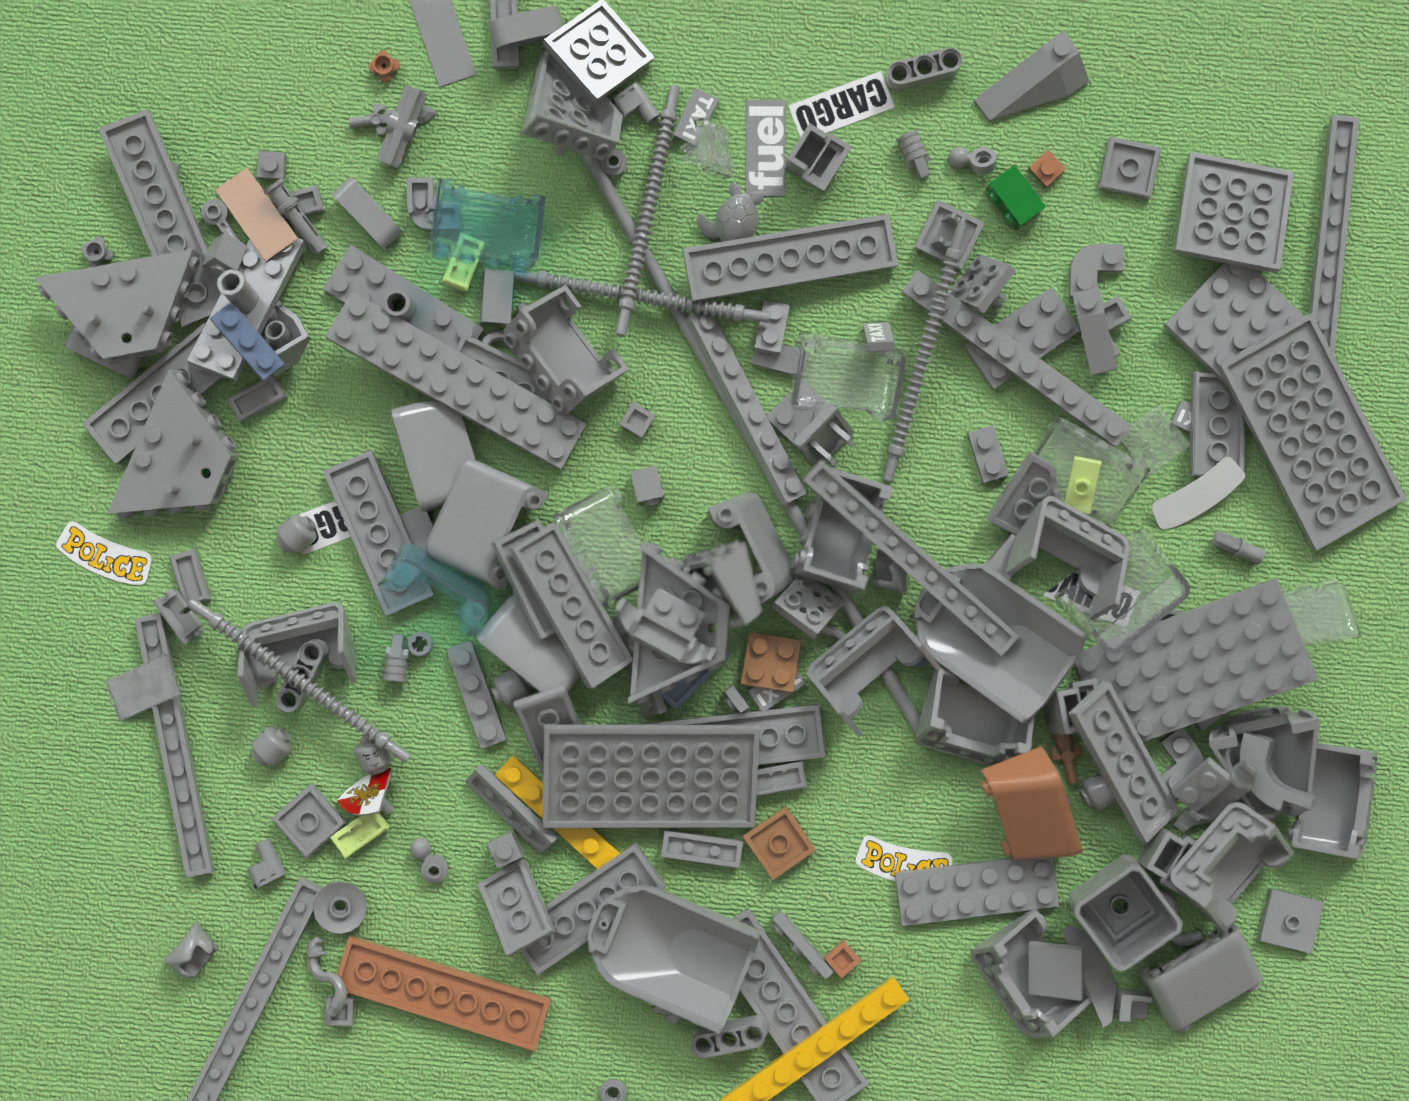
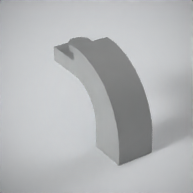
[1240,732,1318,811]

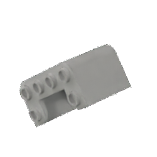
[791,468,893,594]

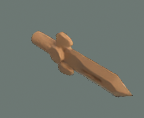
[1051,734,1082,784]

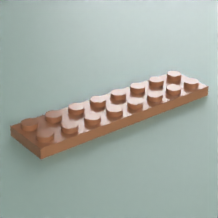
[333,935,552,1051]

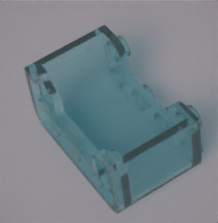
[427,178,546,272]

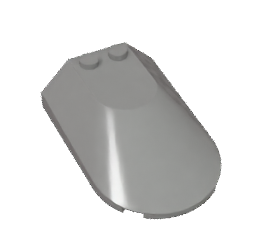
[915,564,1088,724]
[588,885,762,1034]

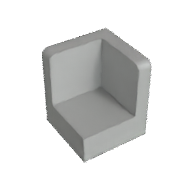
[1113,989,1153,1022]

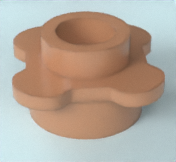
[368,50,400,82]

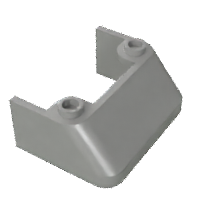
[1006,496,1130,620]
[238,603,356,707]
[808,607,941,737]

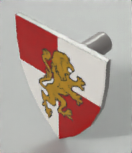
[337,767,393,816]

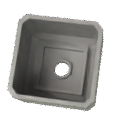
[1068,854,1182,971]

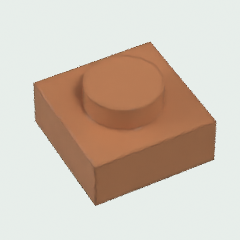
[1027,150,1066,188]
[823,939,861,978]

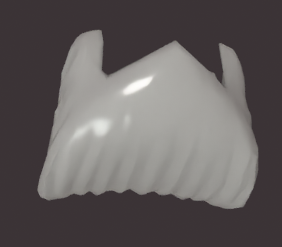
[873,547,908,595]
[164,920,218,978]

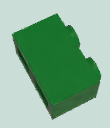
[985,164,1046,230]

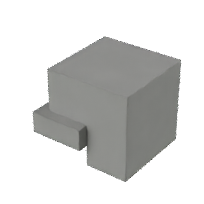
[785,123,852,193]
[1045,678,1098,736]
[1137,828,1196,895]

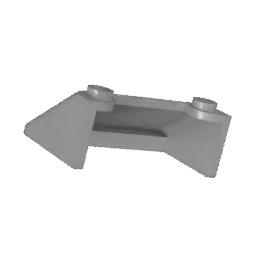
[426,460,548,590]

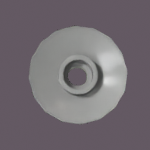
[313,881,367,934]

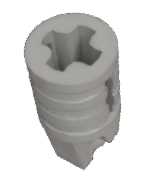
[896,130,930,180]
[383,634,410,682]

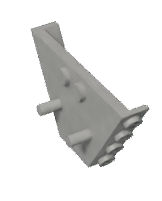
[522,48,623,160]
[35,249,200,363]
[107,368,240,518]
[628,541,731,705]

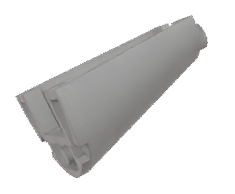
[1209,706,1319,821]

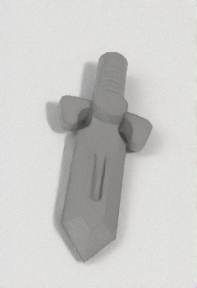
[349,104,437,135]

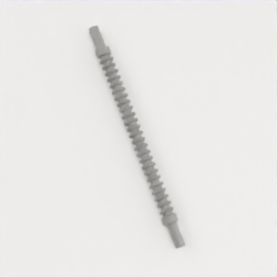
[615,85,680,337]
[883,222,968,481]
[513,269,771,323]
[187,598,411,763]

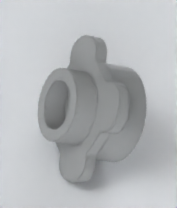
[81,237,113,267]

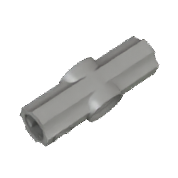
[377,85,428,168]

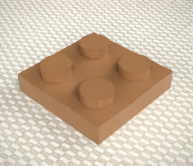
[741,632,802,693]
[743,805,816,880]

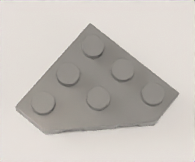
[987,451,1062,535]

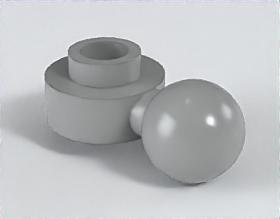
[948,147,997,174]
[410,838,448,883]

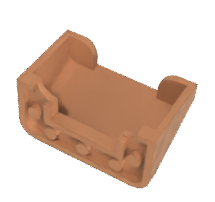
[981,746,1083,860]

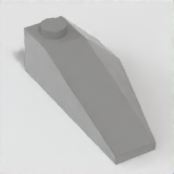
[974,31,1090,122]
[261,300,310,377]

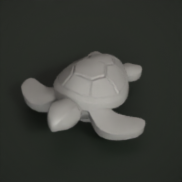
[697,182,764,242]

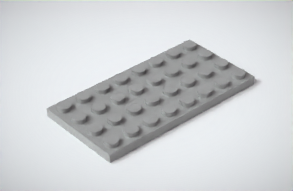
[1217,313,1407,551]
[1075,578,1319,742]
[543,724,760,828]

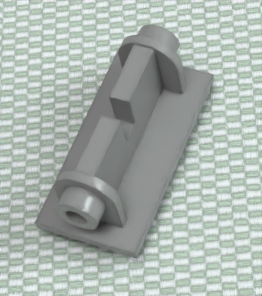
[153,588,204,644]

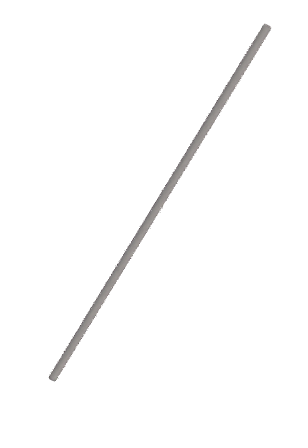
[579,153,920,734]

